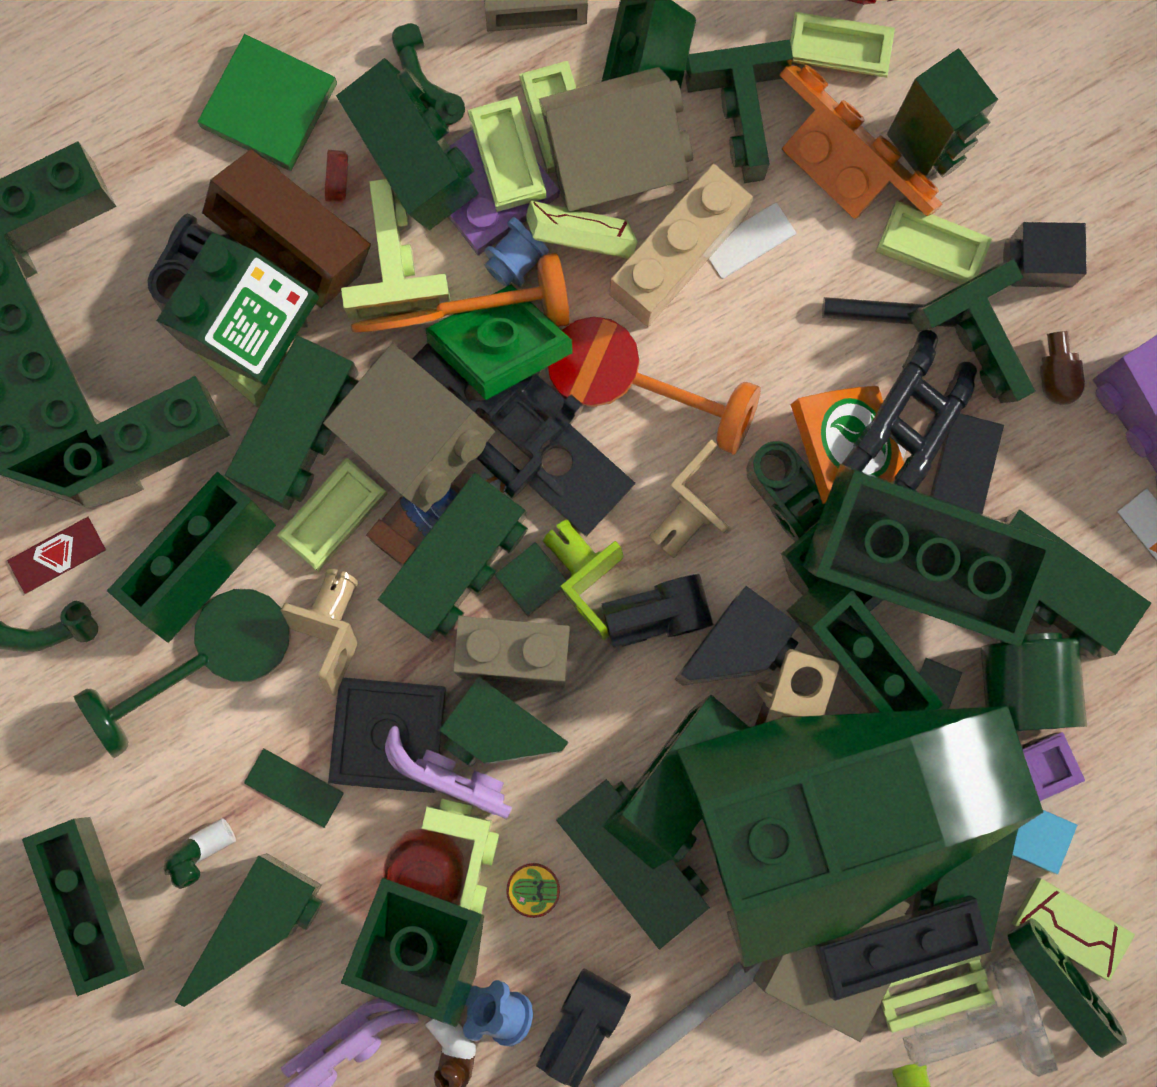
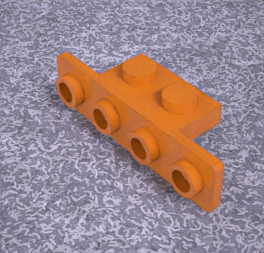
[779,65,943,219]

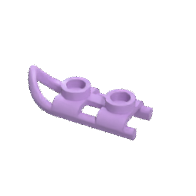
[385,726,512,819]
[281,998,419,1087]

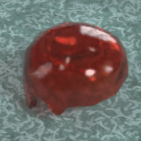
[383,828,464,903]

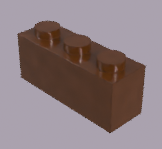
[202,149,371,309]

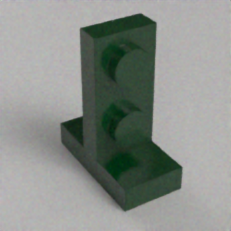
[685,39,793,183]
[908,259,1036,403]

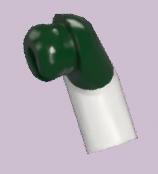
[164,818,236,889]

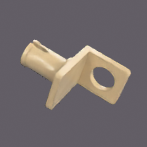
[649,439,730,558]
[281,569,358,696]
[755,649,839,723]

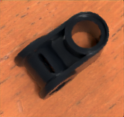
[147,213,236,311]

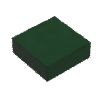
[495,542,567,616]

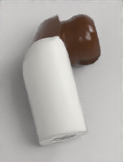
[425,1018,476,1087]

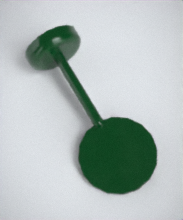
[73,589,289,759]

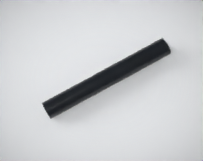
[822,297,959,327]

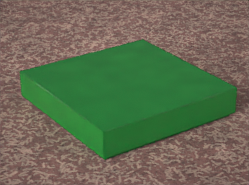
[197,34,337,171]
[425,284,573,400]

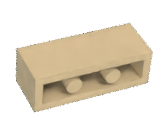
[609,163,753,327]

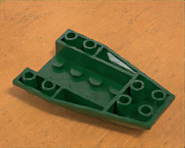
[676,706,1044,967]

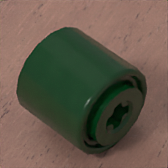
[981,633,1087,731]

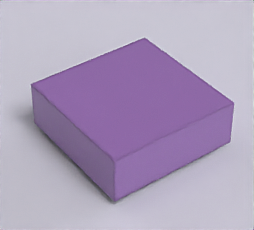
[1022,732,1085,801]

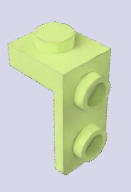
[422,798,499,914]

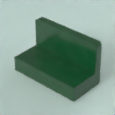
[601,0,696,90]

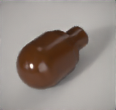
[1040,331,1085,405]

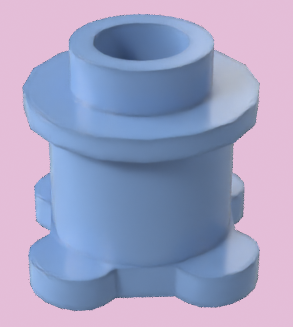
[484,217,549,287]
[463,980,533,1047]

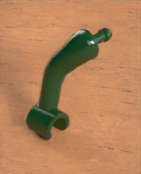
[392,23,465,124]
[0,601,98,652]

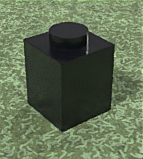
[1003,222,1087,287]

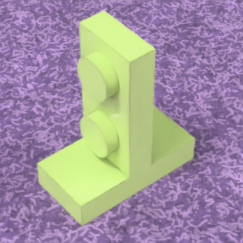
[341,179,450,321]

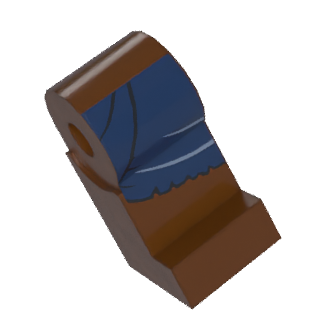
[366,482,461,567]

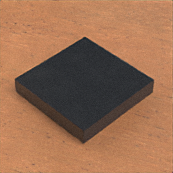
[328,677,446,793]

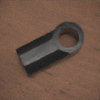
[601,574,714,648]
[536,968,631,1087]

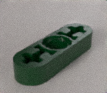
[1007,918,1127,1058]

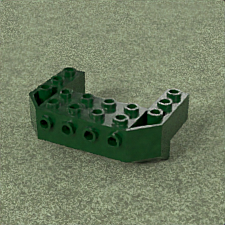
[0,141,230,508]

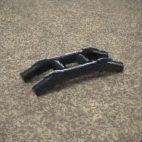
[841,330,977,490]

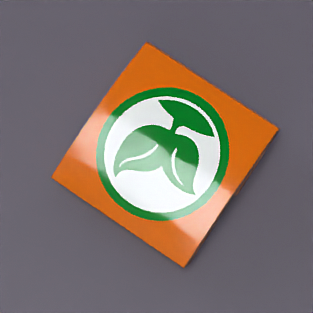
[790,386,904,504]

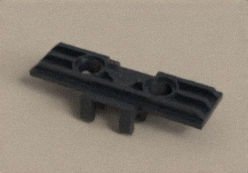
[412,343,636,537]

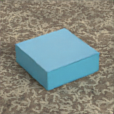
[1012,810,1078,874]

